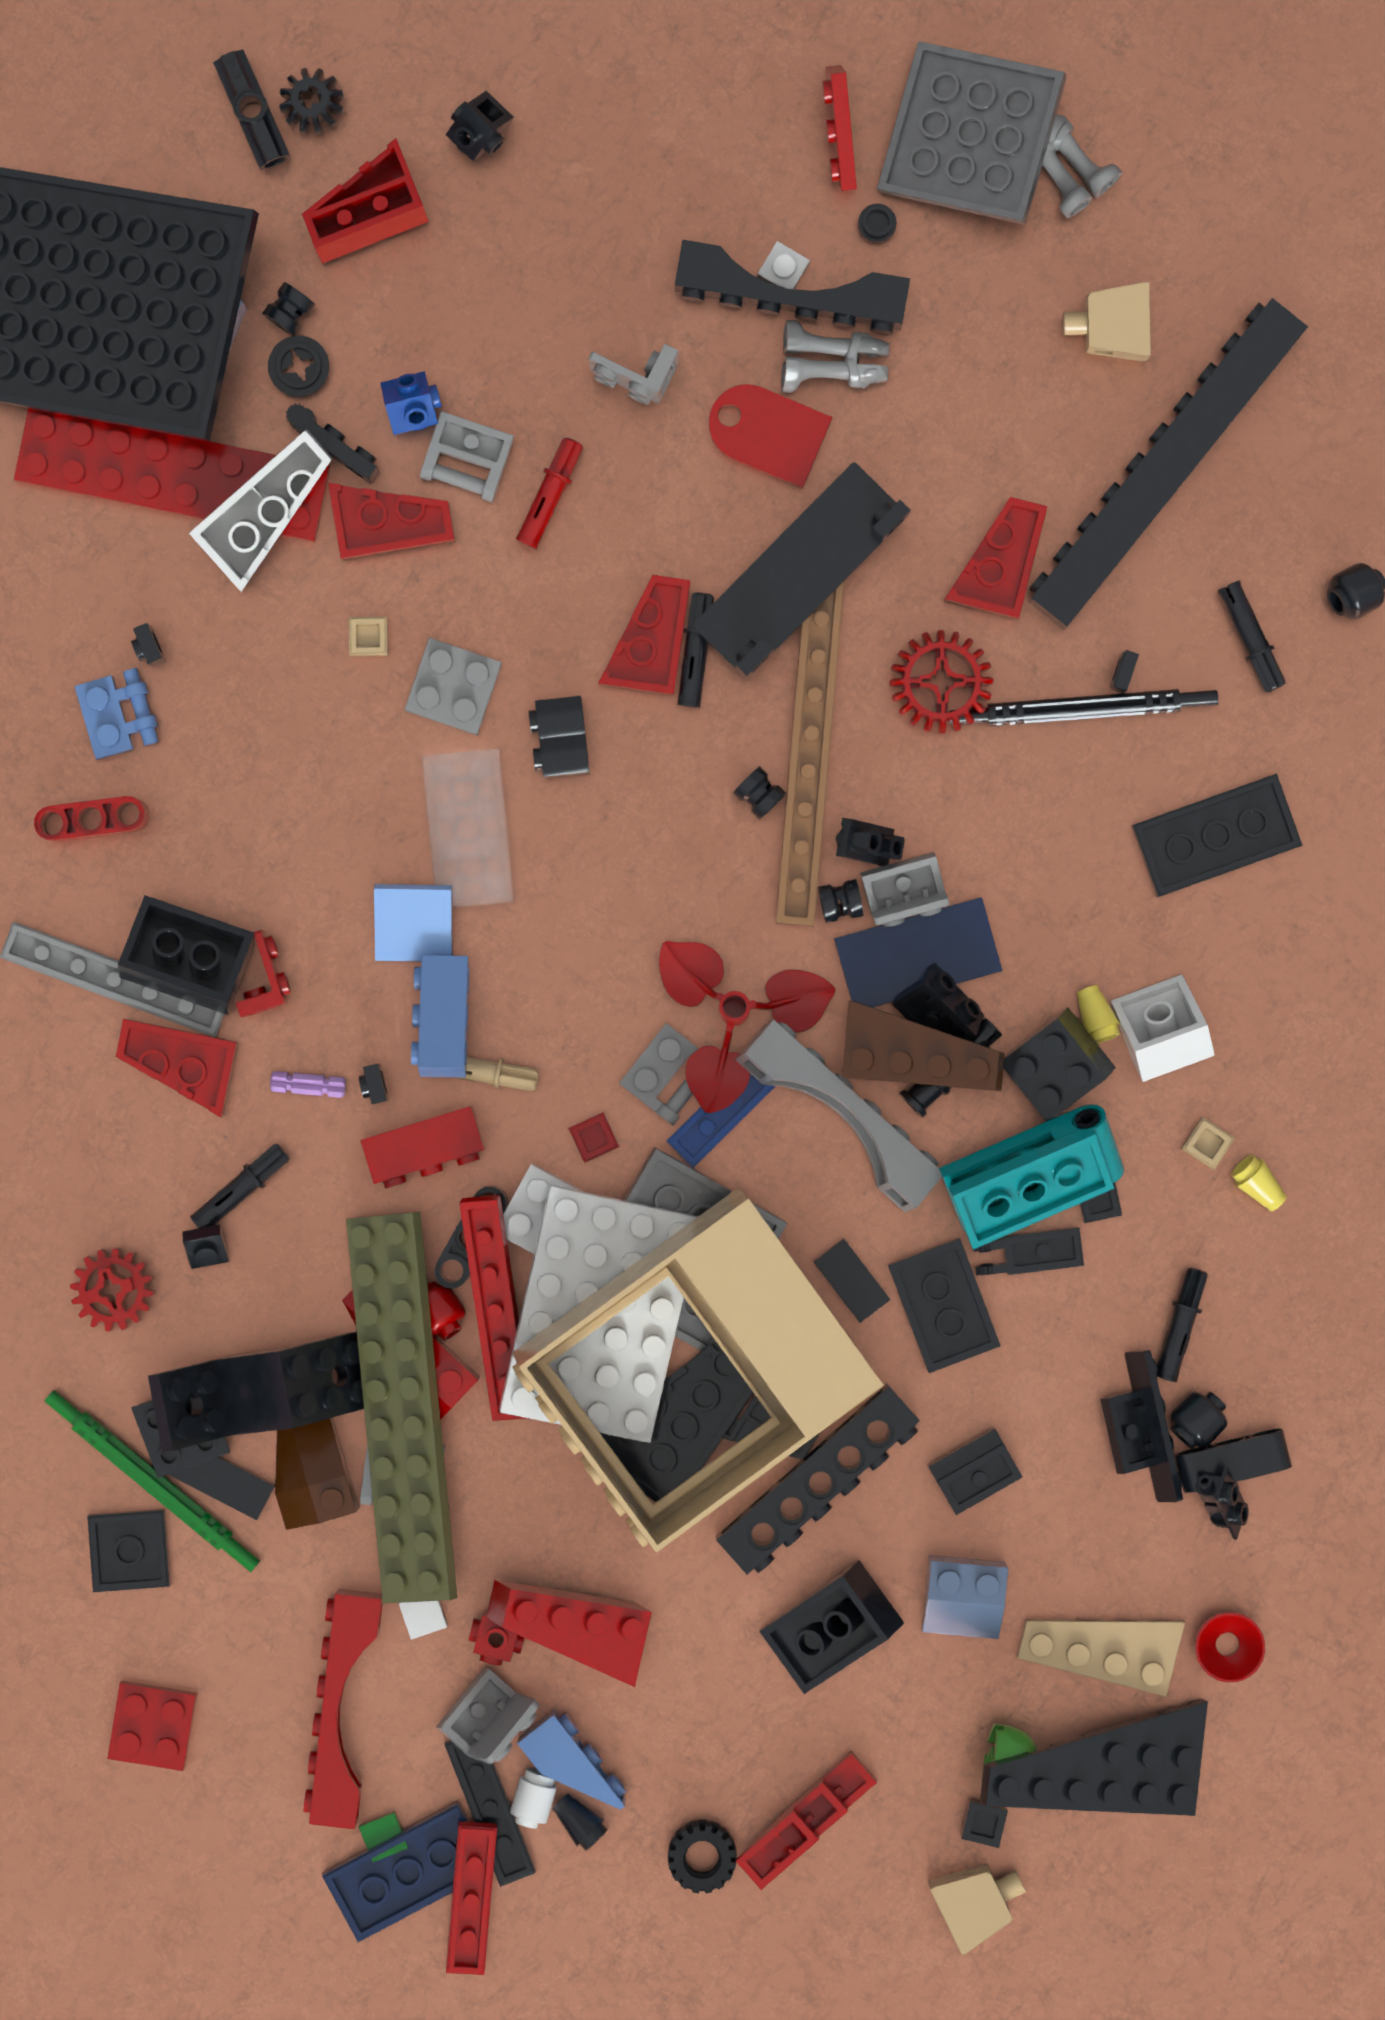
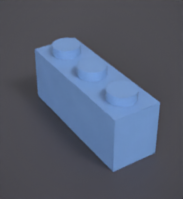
[411,955,470,1077]

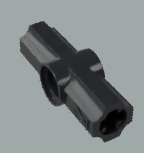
[213,49,291,170]

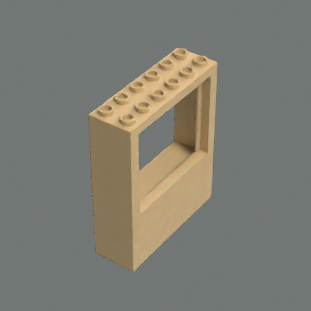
[512,1188,884,1553]

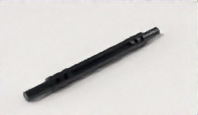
[949,689,1218,727]

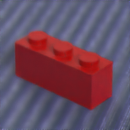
[360,1105,486,1189]

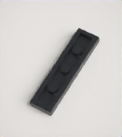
[444,1740,536,1887]

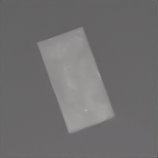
[422,749,514,908]

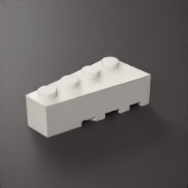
[189,429,332,592]

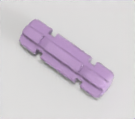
[270,1071,346,1098]

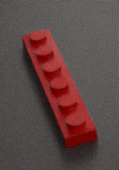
[459,1195,530,1421]

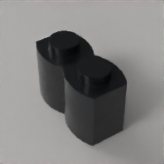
[529,696,590,779]

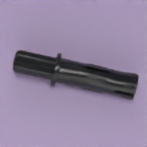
[1218,580,1285,692]
[677,592,714,708]
[190,1144,290,1228]
[1157,1268,1208,1382]

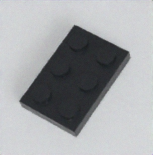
[888,1238,1001,1373]

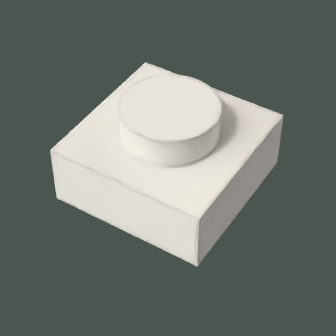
[757,241,810,289]

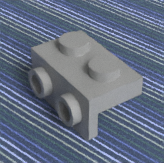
[860,852,950,927]

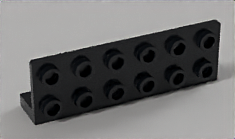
[693,462,911,680]

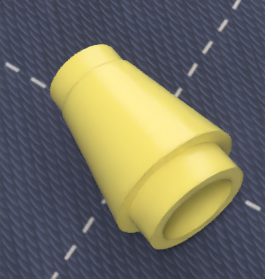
[1076,985,1120,1044]
[1231,1155,1287,1211]

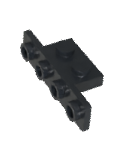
[1101,1350,1183,1502]

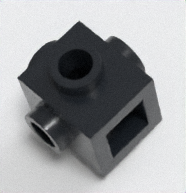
[446,91,514,161]

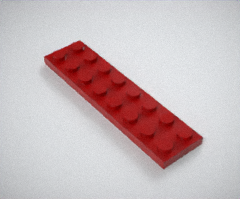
[14,408,330,542]

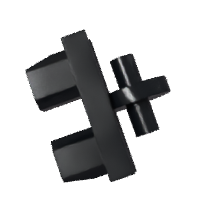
[836,818,905,866]

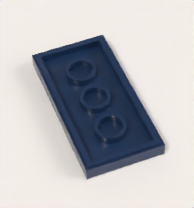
[834,897,1003,1007]
[322,1801,494,1942]

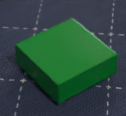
[359,1810,408,1862]

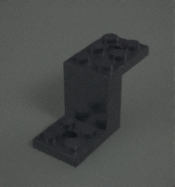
[148,1331,364,1452]

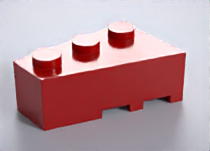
[302,138,429,264]

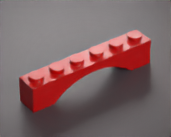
[303,1589,383,1829]

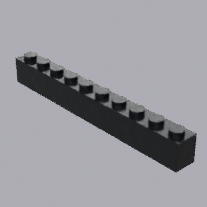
[1028,298,1308,630]

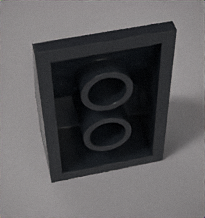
[759,1560,904,1694]

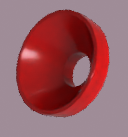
[1195,1612,1265,1683]

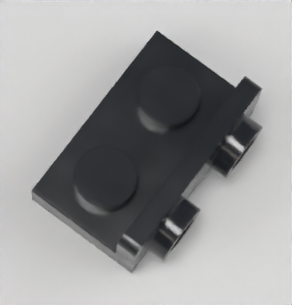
[892,963,984,1041]

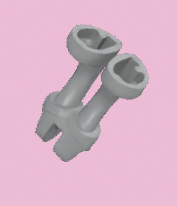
[1042,114,1123,218]
[781,320,890,393]

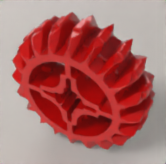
[889,630,994,734]

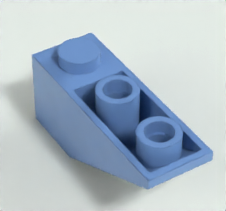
[517,1709,627,1810]

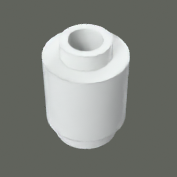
[510,1768,557,1829]

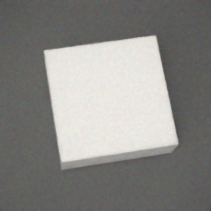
[399,1601,448,1640]

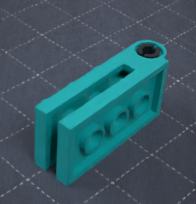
[939,1104,1124,1250]

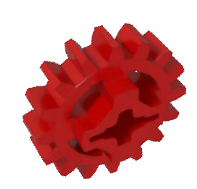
[70,1247,155,1332]

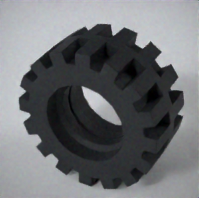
[668,1820,737,1894]

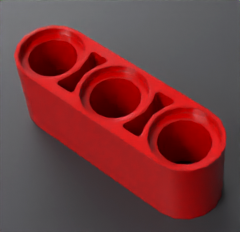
[34,796,150,842]

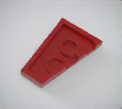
[822,65,857,191]
[328,482,455,560]
[944,497,1048,619]
[598,575,690,695]
[115,1019,238,1117]

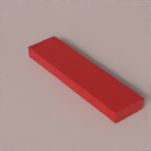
[446,1821,497,1975]

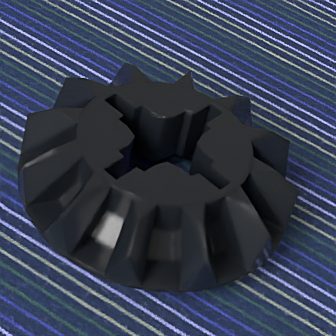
[268,335,330,398]

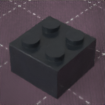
[1004,1008,1116,1122]

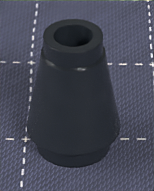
[552,1793,608,1851]

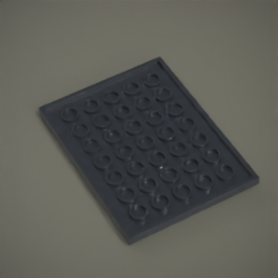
[0,167,259,441]

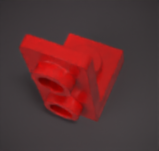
[236,930,291,1018]

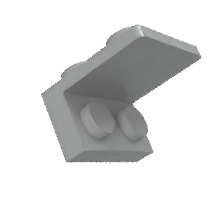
[588,344,679,405]

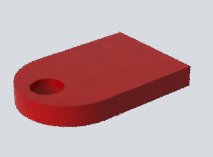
[709,384,833,489]

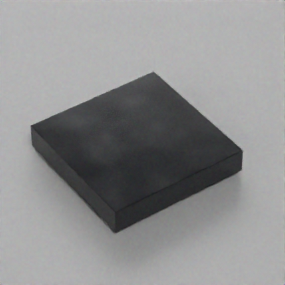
[87,1509,171,1592]

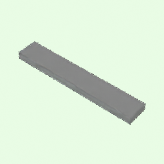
[0,922,225,1038]

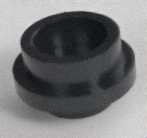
[858,204,897,243]

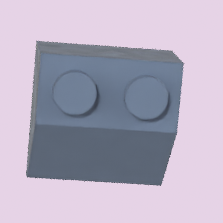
[922,1555,1008,1639]

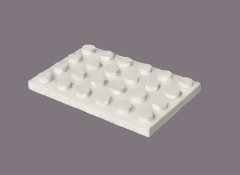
[499,1185,699,1443]

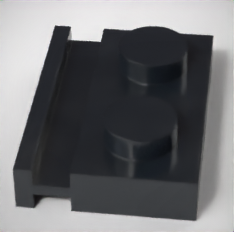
[928,1428,1023,1515]

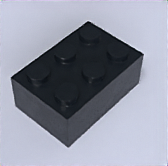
[118,895,255,1015]

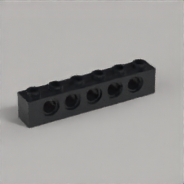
[716,1383,920,1575]

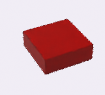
[568,1112,619,1163]

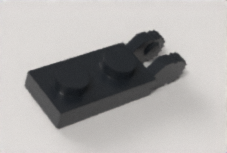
[286,403,380,484]
[973,1227,1084,1275]

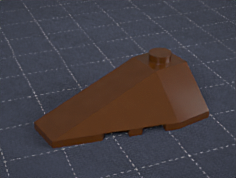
[275,1418,360,1530]

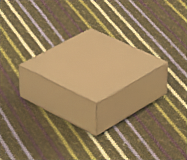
[349,617,388,657]
[1181,1117,1235,1170]

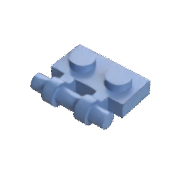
[74,668,159,760]

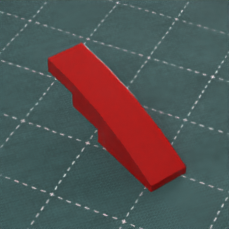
[736,1751,877,1890]

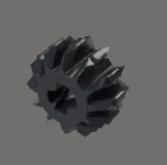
[279,68,344,135]

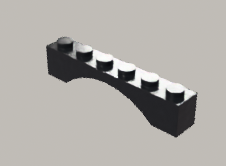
[675,240,910,334]

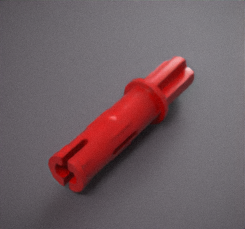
[516,438,583,549]

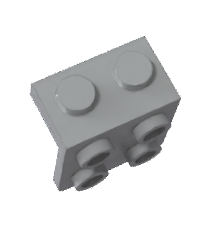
[436,1667,539,1764]

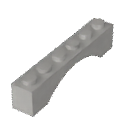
[735,1019,942,1213]

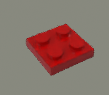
[107,1681,197,1771]

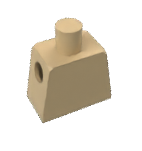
[1063,282,1151,362]
[928,1864,1026,1955]

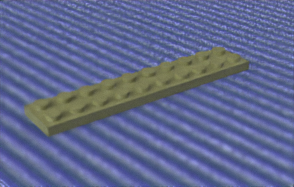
[346,1212,457,1603]

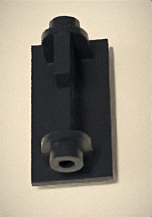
[1195,1466,1249,1540]

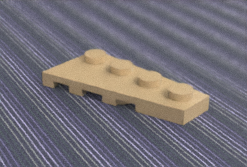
[1017,1619,1185,1697]

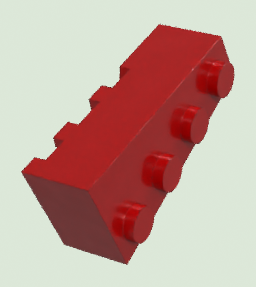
[486,1580,652,1687]

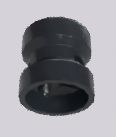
[262,282,315,336]
[733,766,787,820]
[818,879,864,923]

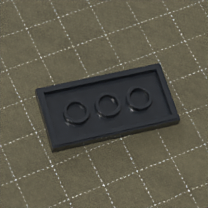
[1131,774,1303,897]

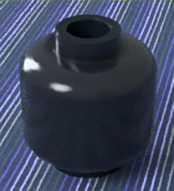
[1327,563,1385,620]
[1170,1391,1228,1449]

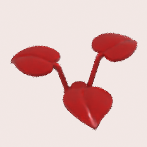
[659,941,835,1114]

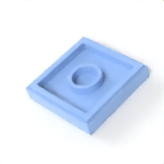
[374,884,452,961]

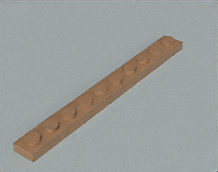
[776,582,844,926]

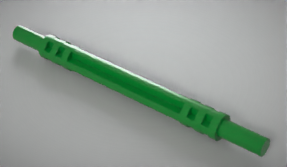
[44,1390,260,1573]

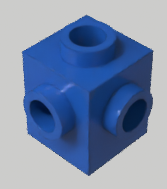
[380,371,442,435]

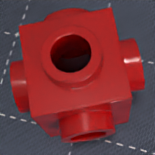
[468,1609,525,1666]

